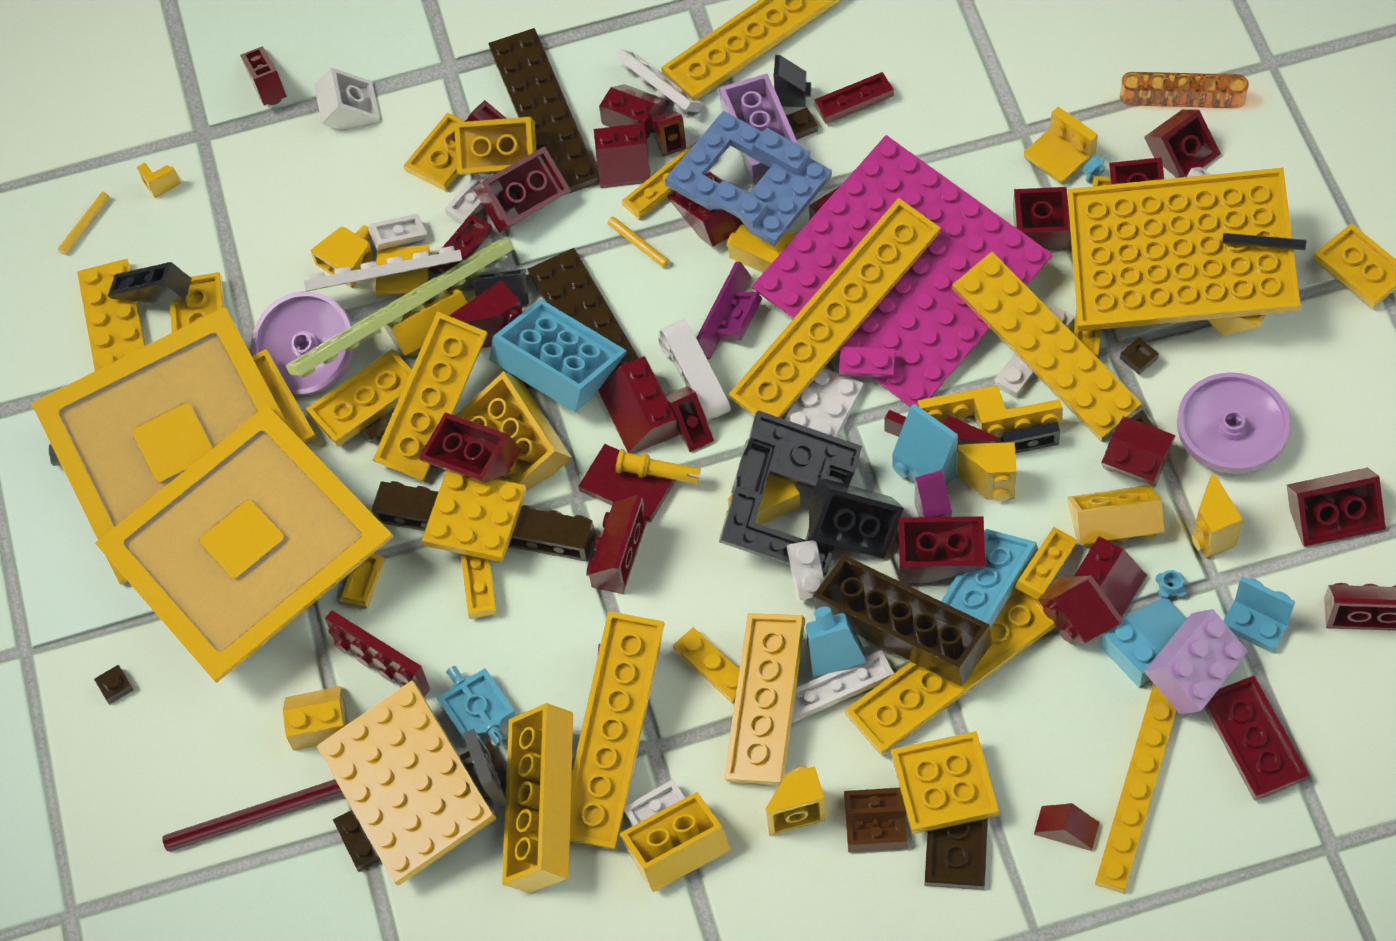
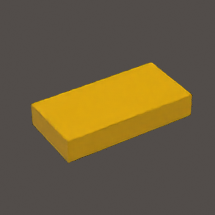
[340,554,385,609]

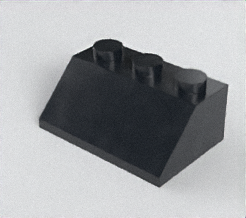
[809,477,904,559]

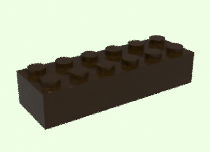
[813,555,992,686]

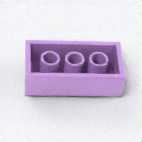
[719,73,798,184]

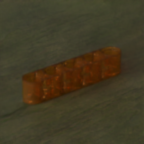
[1119,71,1249,109]

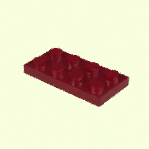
[325,610,430,697]
[1204,675,1309,801]

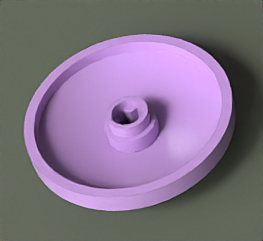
[251,291,355,397]
[1177,372,1290,474]

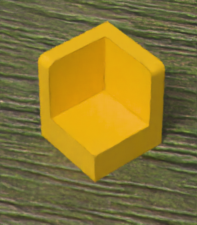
[136,163,181,198]

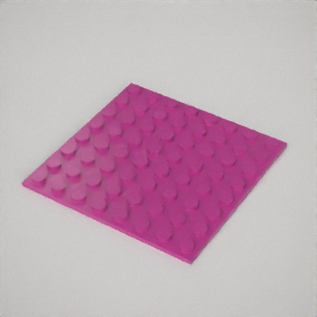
[751,135,1053,407]

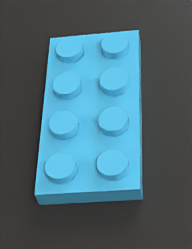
[941,529,1038,628]

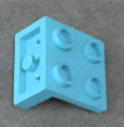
[1223,576,1295,653]

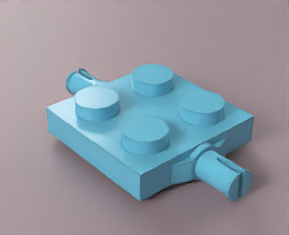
[437,665,516,747]

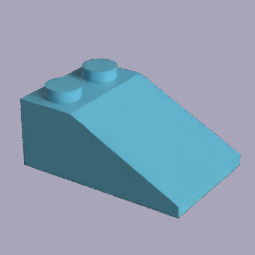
[892,404,958,486]
[1101,598,1187,688]

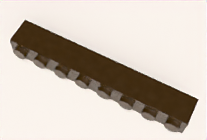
[371,481,595,562]

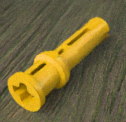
[616,449,701,485]

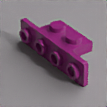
[696,262,763,359]

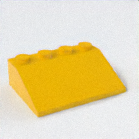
[455,371,572,489]

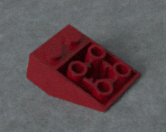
[667,172,744,247]

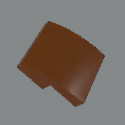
[844,788,908,852]

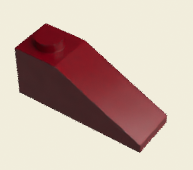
[240,46,287,106]

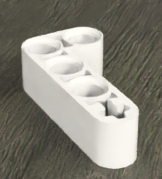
[658,318,731,422]

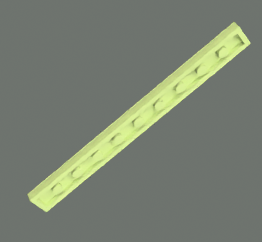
[285,240,514,377]

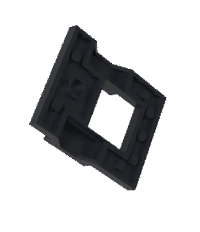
[718,410,862,577]

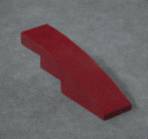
[884,409,998,452]

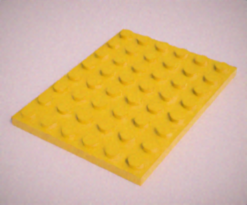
[1067,167,1301,331]

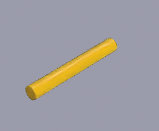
[57,191,110,255]
[607,216,669,268]

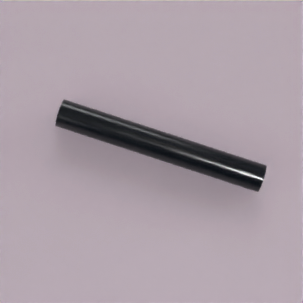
[1222,233,1307,251]

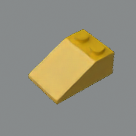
[454,117,537,175]

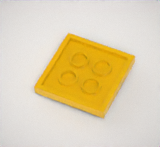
[422,470,527,562]
[891,731,999,835]

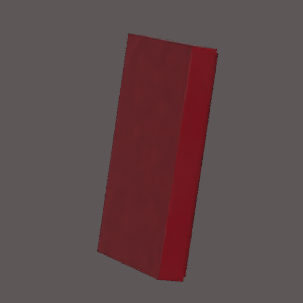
[578,443,676,523]

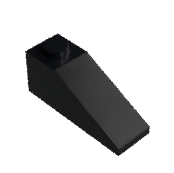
[108,262,192,304]

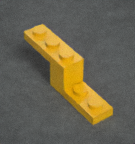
[918,385,1063,438]

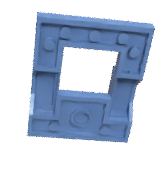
[665,110,832,247]

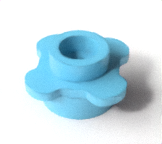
[1082,155,1107,182]
[1155,570,1186,598]

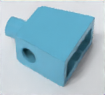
[806,606,866,677]

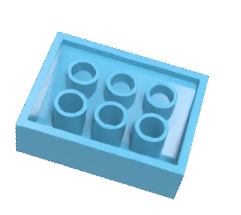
[489,299,626,413]

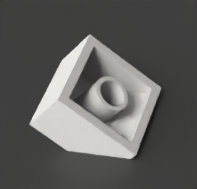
[314,67,380,130]

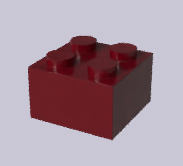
[1013,187,1071,249]

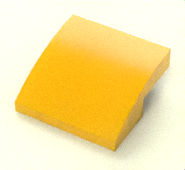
[376,245,431,295]

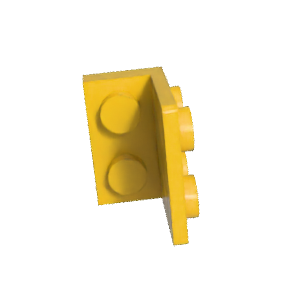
[1024,106,1098,183]

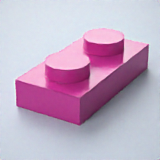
[839,346,895,378]

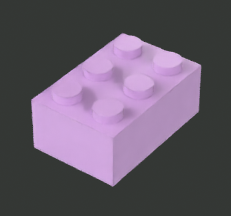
[1144,609,1248,714]

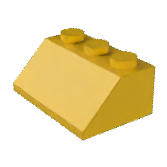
[383,287,467,356]
[1067,485,1165,546]
[619,792,731,893]

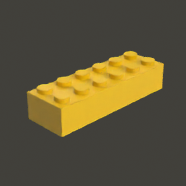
[502,703,573,893]

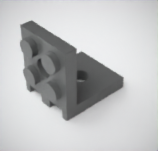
[462,728,508,811]

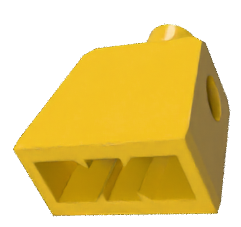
[310,225,374,288]

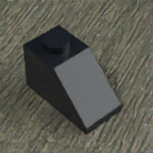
[773,55,812,107]

